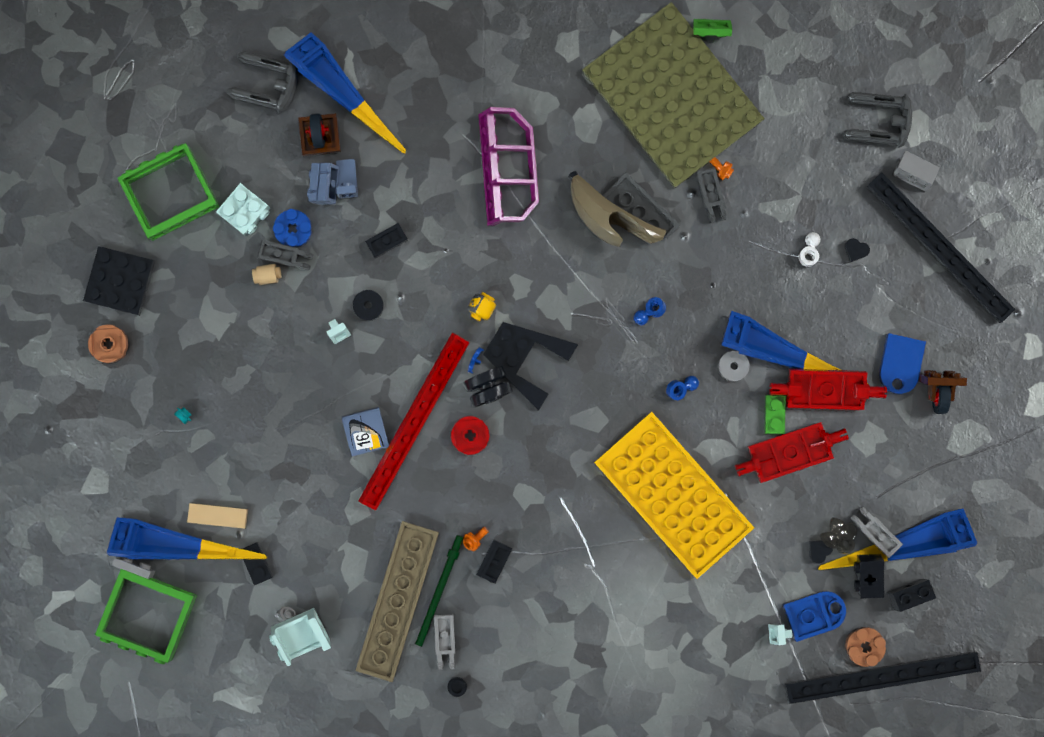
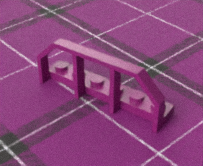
[478,107,539,226]

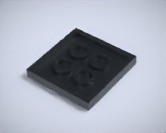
[83,246,155,316]

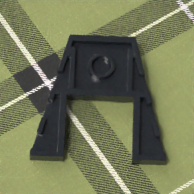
[483,322,578,410]

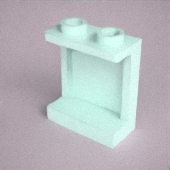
[269,608,331,666]

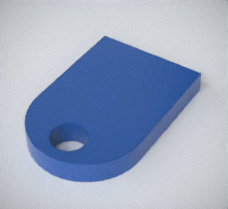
[879,333,926,394]
[783,591,846,642]

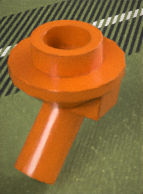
[710,157,734,180]
[463,527,489,551]

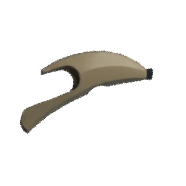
[568,171,667,247]

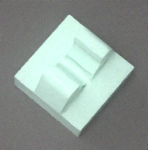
[326,319,351,344]
[768,624,792,645]

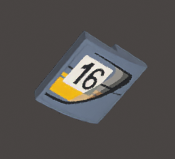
[342,407,389,456]

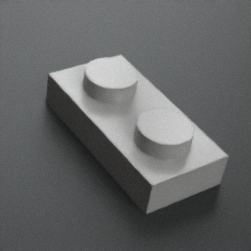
[112,557,155,579]

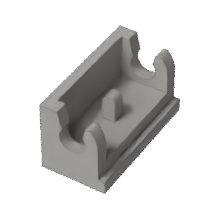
[892,151,940,192]

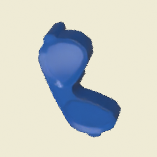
[468,347,484,374]

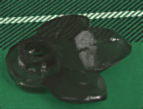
[820,517,857,554]

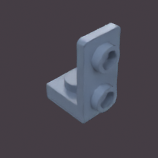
[336,159,358,199]

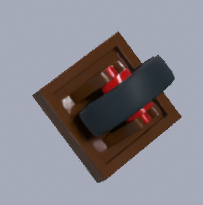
[298,113,341,156]
[918,370,967,414]

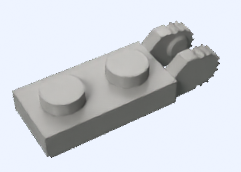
[851,507,903,559]
[434,614,455,670]

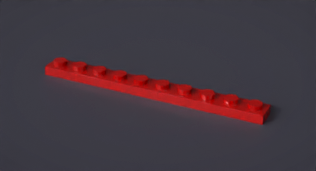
[358,333,469,510]

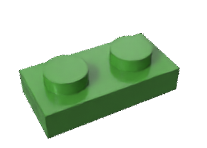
[693,19,732,37]
[764,395,786,434]

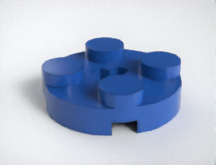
[273,209,312,247]

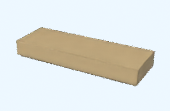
[187,503,248,529]

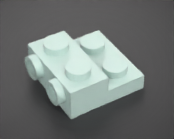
[216,183,270,237]

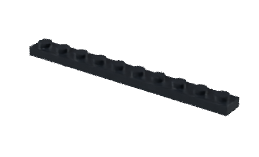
[867,172,1015,323]
[785,651,981,704]

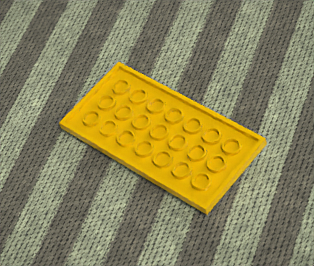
[594,412,754,579]

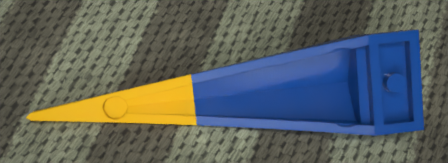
[284,32,406,154]
[721,311,868,384]
[818,508,977,570]
[107,517,267,559]

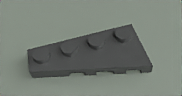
[603,172,680,239]

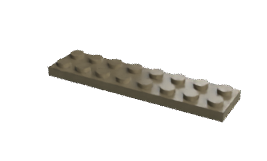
[355,521,439,682]

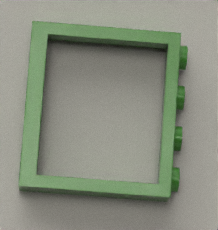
[118,143,220,241]
[95,569,197,664]

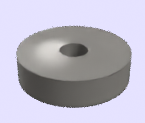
[718,351,750,382]

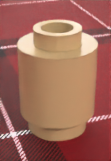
[252,264,282,285]

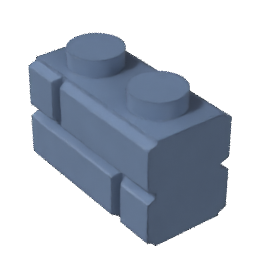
[307,163,339,205]

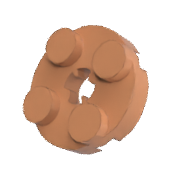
[88,325,128,363]
[845,627,886,667]

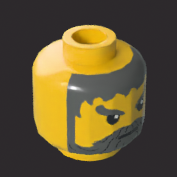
[468,292,496,322]

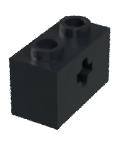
[854,554,884,599]
[887,579,936,612]

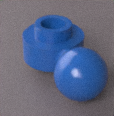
[634,297,666,325]
[666,376,699,401]

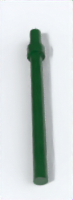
[415,535,464,647]

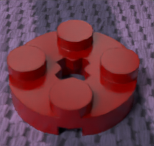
[451,416,490,455]

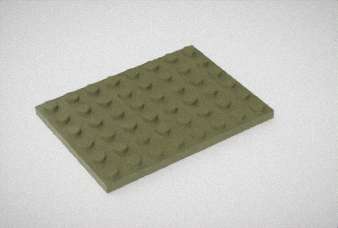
[582,2,765,188]

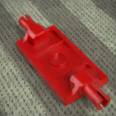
[769,369,887,410]

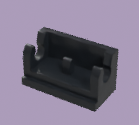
[476,539,513,584]

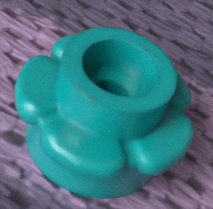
[174,407,192,424]

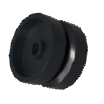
[463,366,513,407]

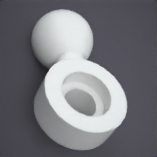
[799,232,821,267]

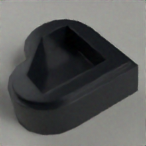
[845,238,870,263]
[809,541,833,564]

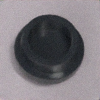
[447,677,467,697]

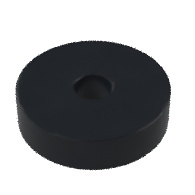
[353,290,384,321]

